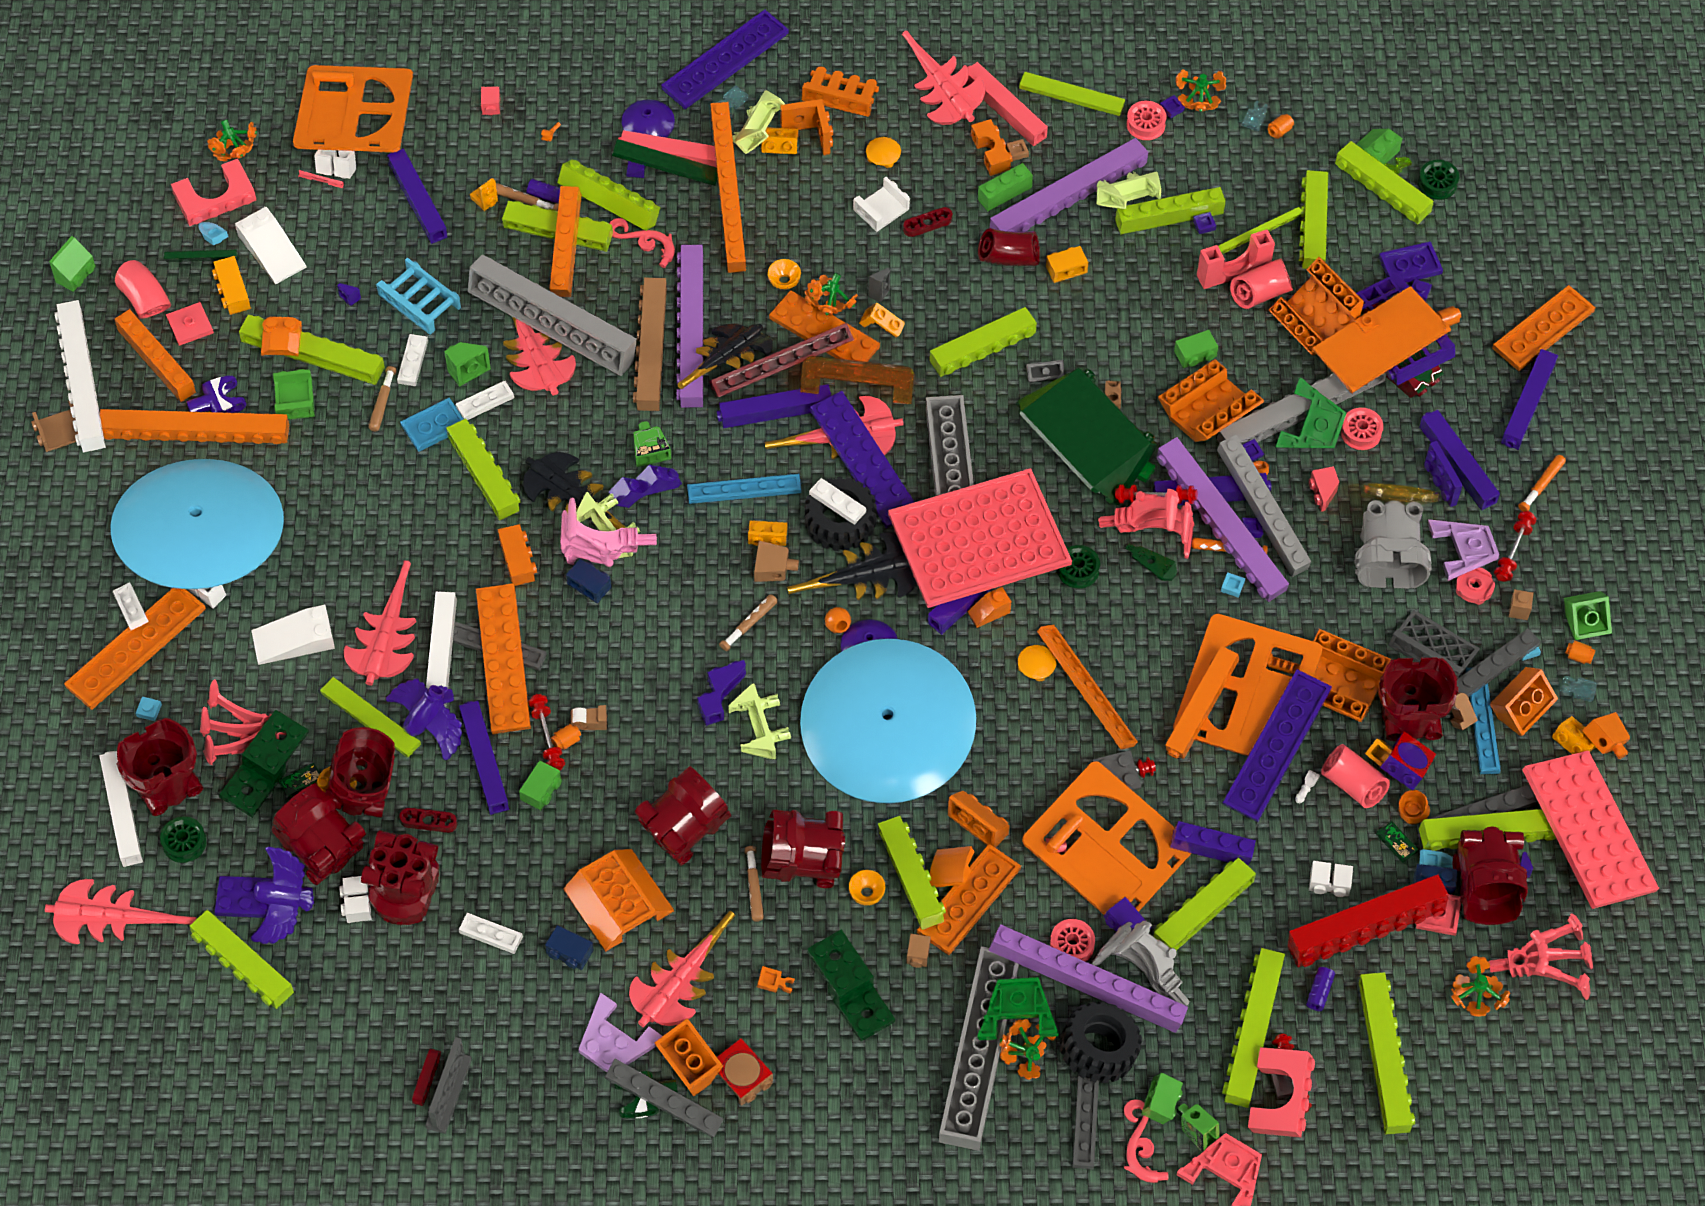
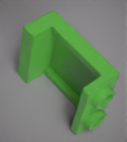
[273,369,315,419]

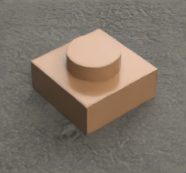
[1006,139,1029,161]

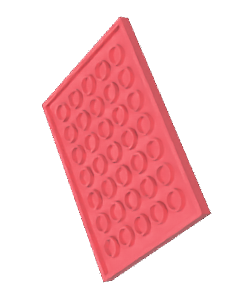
[888,468,1072,608]

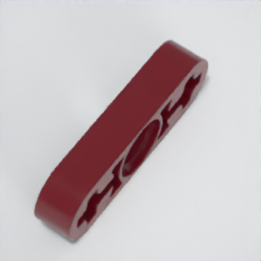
[903,207,953,237]
[400,808,457,833]
[412,1048,441,1106]

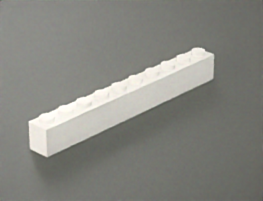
[55,300,106,452]

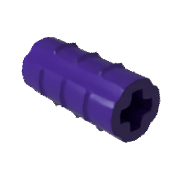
[527,179,560,204]
[1306,967,1335,1011]

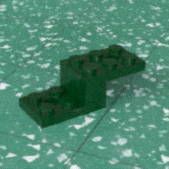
[219,710,309,818]
[807,929,895,1042]

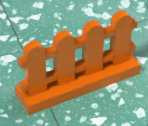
[802,67,879,117]

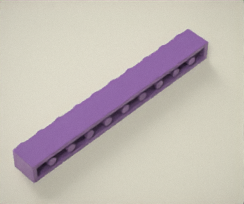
[990,138,1148,232]
[677,245,703,408]
[1157,437,1289,602]
[988,924,1188,1033]

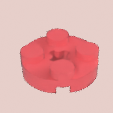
[1456,567,1495,605]

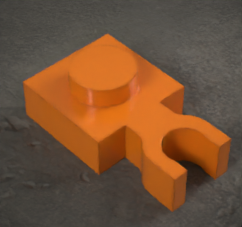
[757,966,795,993]

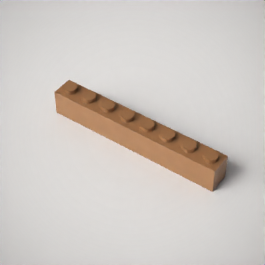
[633,278,667,411]

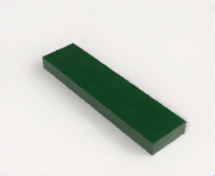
[164,250,239,262]

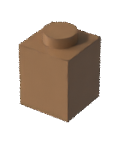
[1509,589,1533,620]
[907,934,931,968]

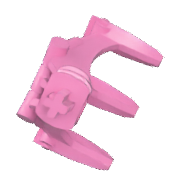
[560,498,657,567]

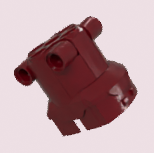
[1378,657,1459,741]
[116,718,203,816]
[325,727,395,818]
[635,766,731,865]
[272,783,366,886]
[761,810,845,888]
[1452,826,1528,925]
[361,830,439,925]

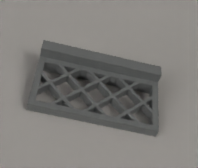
[1389,610,1480,679]
[425,1037,472,1134]

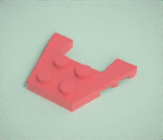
[1177,1133,1262,1206]

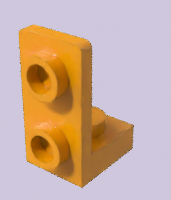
[470,178,498,211]
[859,302,905,337]

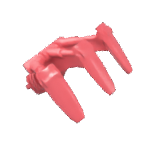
[1098,489,1194,559]
[200,679,286,765]
[1489,914,1593,1000]

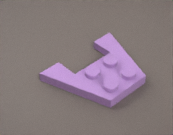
[1428,519,1499,581]
[578,993,662,1072]

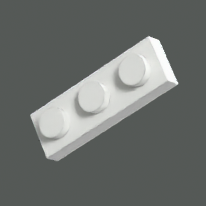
[397,334,428,386]
[456,381,514,420]
[809,478,866,525]
[113,582,149,630]
[459,913,523,954]

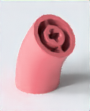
[1230,258,1293,309]
[115,260,171,319]
[1321,744,1390,808]

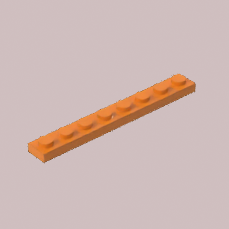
[1037,625,1138,749]

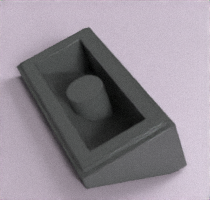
[869,268,890,302]
[1025,360,1065,382]

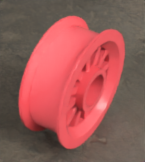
[1126,101,1166,140]
[1340,408,1383,450]
[1050,919,1095,962]

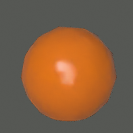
[824,607,851,633]

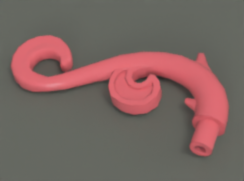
[609,218,675,268]
[1123,1099,1168,1183]

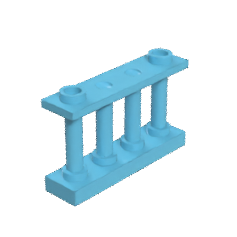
[376,257,461,335]

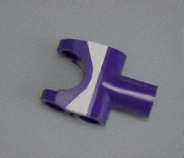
[186,376,246,413]

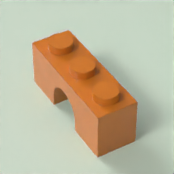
[971,119,1013,176]

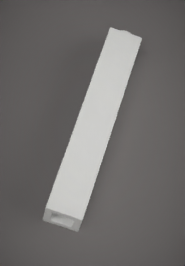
[426,592,457,707]
[99,751,143,867]

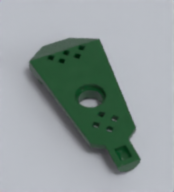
[1125,543,1177,581]

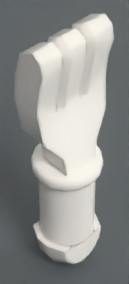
[1295,770,1320,803]

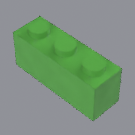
[978,163,1033,212]

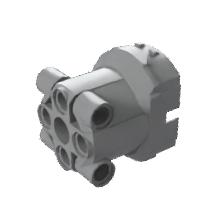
[1355,500,1432,589]

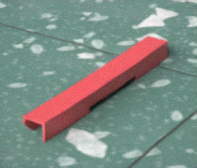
[298,170,344,188]

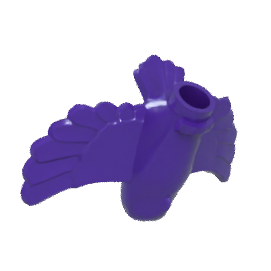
[386,678,462,760]
[251,847,314,944]

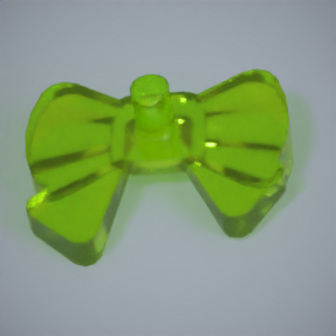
[1385,157,1412,174]

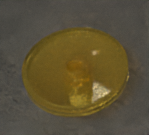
[1363,483,1440,505]

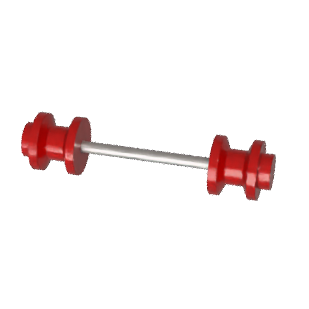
[1115,484,1198,504]
[1494,511,1537,582]
[528,694,565,770]

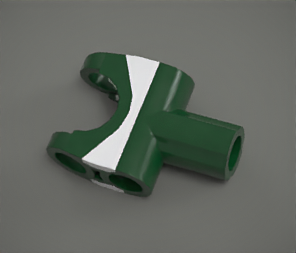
[614,1071,678,1119]

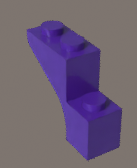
[609,465,682,508]
[697,660,746,726]

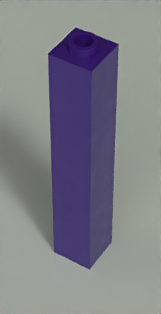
[387,148,448,244]
[1501,349,1558,450]
[716,384,831,428]
[1419,410,1500,511]
[1153,473,1271,506]
[928,589,991,635]
[459,701,509,815]

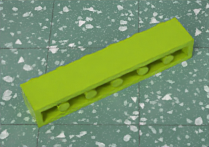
[1335,141,1434,224]
[557,159,660,231]
[1299,170,1328,269]
[1115,187,1226,235]
[502,201,613,252]
[930,307,1037,377]
[446,419,520,521]
[878,816,946,930]
[1154,858,1256,951]
[190,910,294,1009]

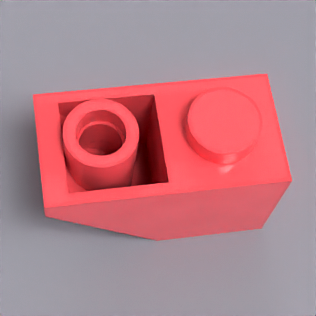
[1308,466,1339,512]

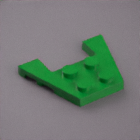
[1275,378,1347,448]
[978,977,1059,1041]

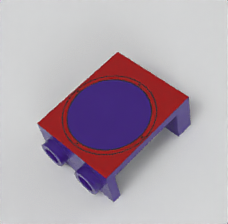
[1380,731,1436,791]

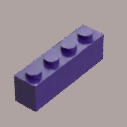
[1170,821,1256,865]

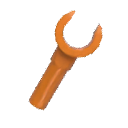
[541,122,561,141]

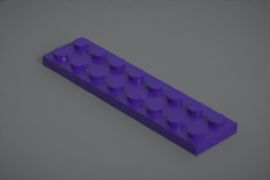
[661,9,789,109]
[810,391,915,529]
[1223,669,1332,822]

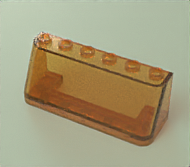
[800,356,916,404]

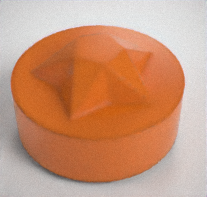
[1253,461,1269,475]

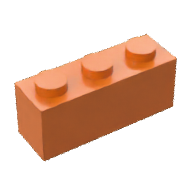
[498,524,537,586]

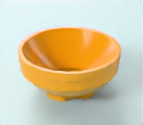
[768,259,801,289]
[849,870,885,905]

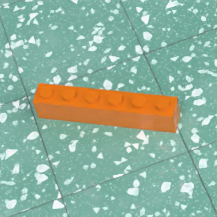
[550,186,582,297]
[115,309,196,402]

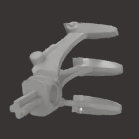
[1091,921,1190,1006]

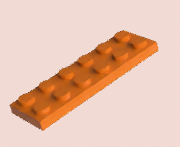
[1492,285,1596,371]
[769,290,880,372]
[917,844,1021,955]

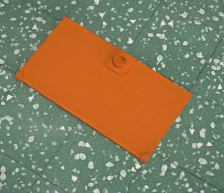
[1312,286,1451,393]

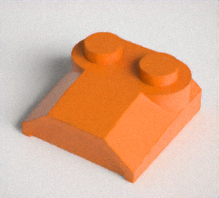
[261,317,302,356]

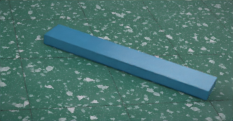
[687,474,801,504]
[1465,667,1501,774]

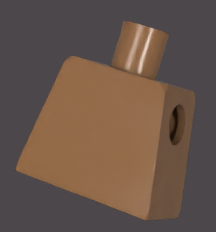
[754,541,799,582]

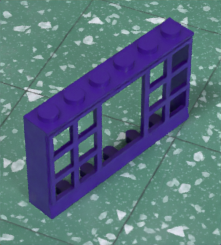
[1356,272,1455,385]

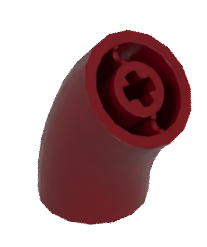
[978,228,1040,266]

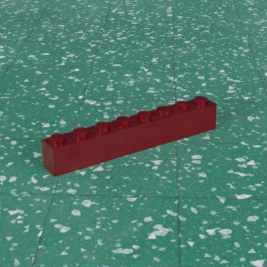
[709,323,854,399]

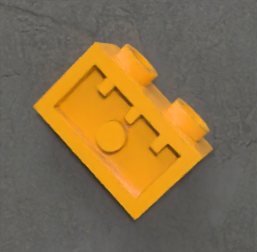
[761,127,798,154]
[748,520,788,546]
[1552,716,1596,754]

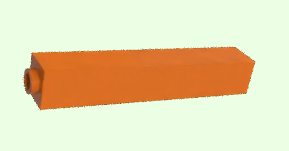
[1165,646,1239,759]

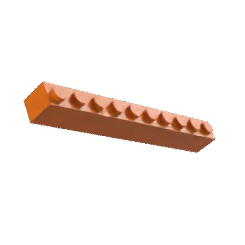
[711,102,746,273]
[100,409,290,444]

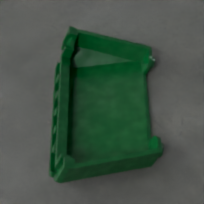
[1016,368,1158,505]

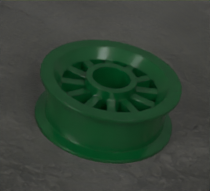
[1418,160,1459,200]
[1057,545,1100,589]
[160,816,207,863]

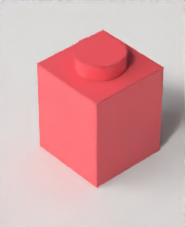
[481,87,500,115]

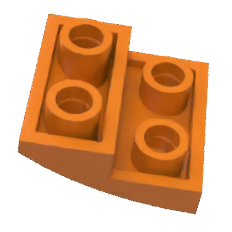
[929,846,974,887]

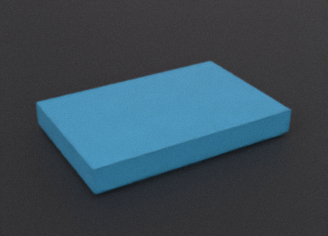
[400,397,463,452]

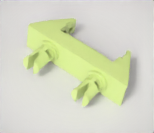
[732,90,785,154]
[1096,171,1161,209]
[576,492,640,558]
[728,684,791,759]

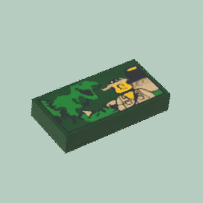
[279,763,320,799]
[1376,821,1418,863]

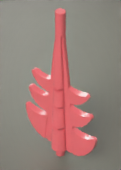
[902,30,985,125]
[344,561,416,686]
[45,879,197,944]

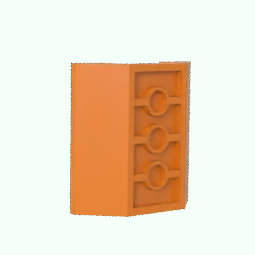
[1269,257,1364,355]
[1158,359,1264,442]
[1314,629,1391,722]
[563,849,674,952]

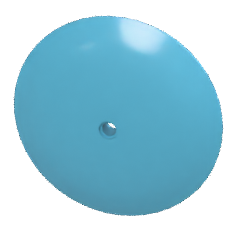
[111,459,284,589]
[800,639,976,803]

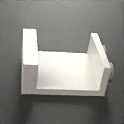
[853,177,910,232]

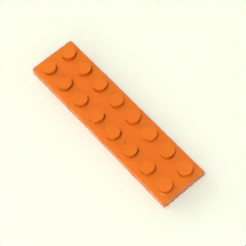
[476,583,531,734]
[64,588,206,710]

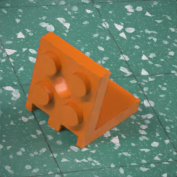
[780,99,833,155]

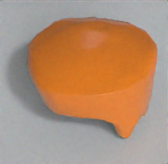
[1398,790,1430,825]

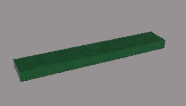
[612,139,718,186]

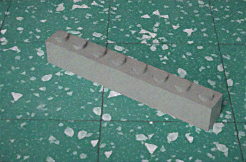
[1217,435,1311,577]

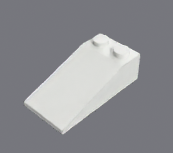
[235,207,306,285]
[251,605,335,665]

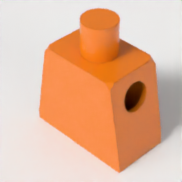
[1582,712,1630,759]

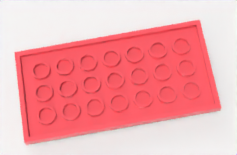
[1522,751,1659,909]

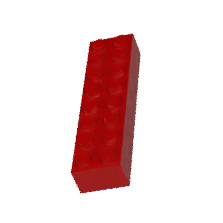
[1288,874,1449,967]

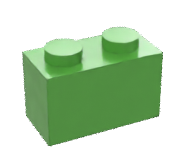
[1174,330,1218,368]
[519,760,562,810]
[1141,1072,1183,1124]

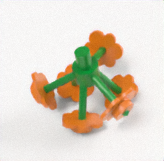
[1176,69,1226,112]
[207,119,257,162]
[805,273,858,315]
[1451,956,1510,1017]
[999,1019,1056,1080]

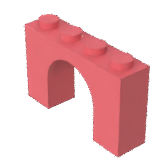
[171,159,256,226]
[1197,229,1275,289]
[1248,1047,1315,1138]

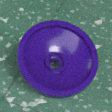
[622,99,675,138]
[841,619,898,652]

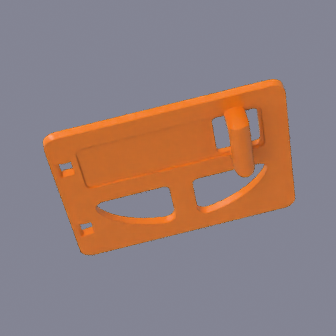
[293,65,413,152]
[1173,614,1322,756]
[1022,761,1192,915]

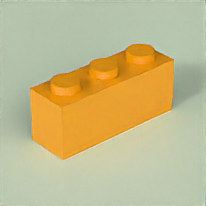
[212,256,251,315]

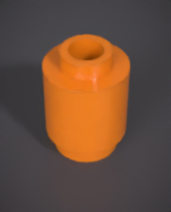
[1268,114,1294,139]
[1436,306,1461,326]
[1565,640,1596,664]
[551,724,581,750]

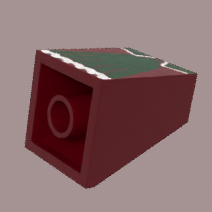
[1386,350,1444,398]

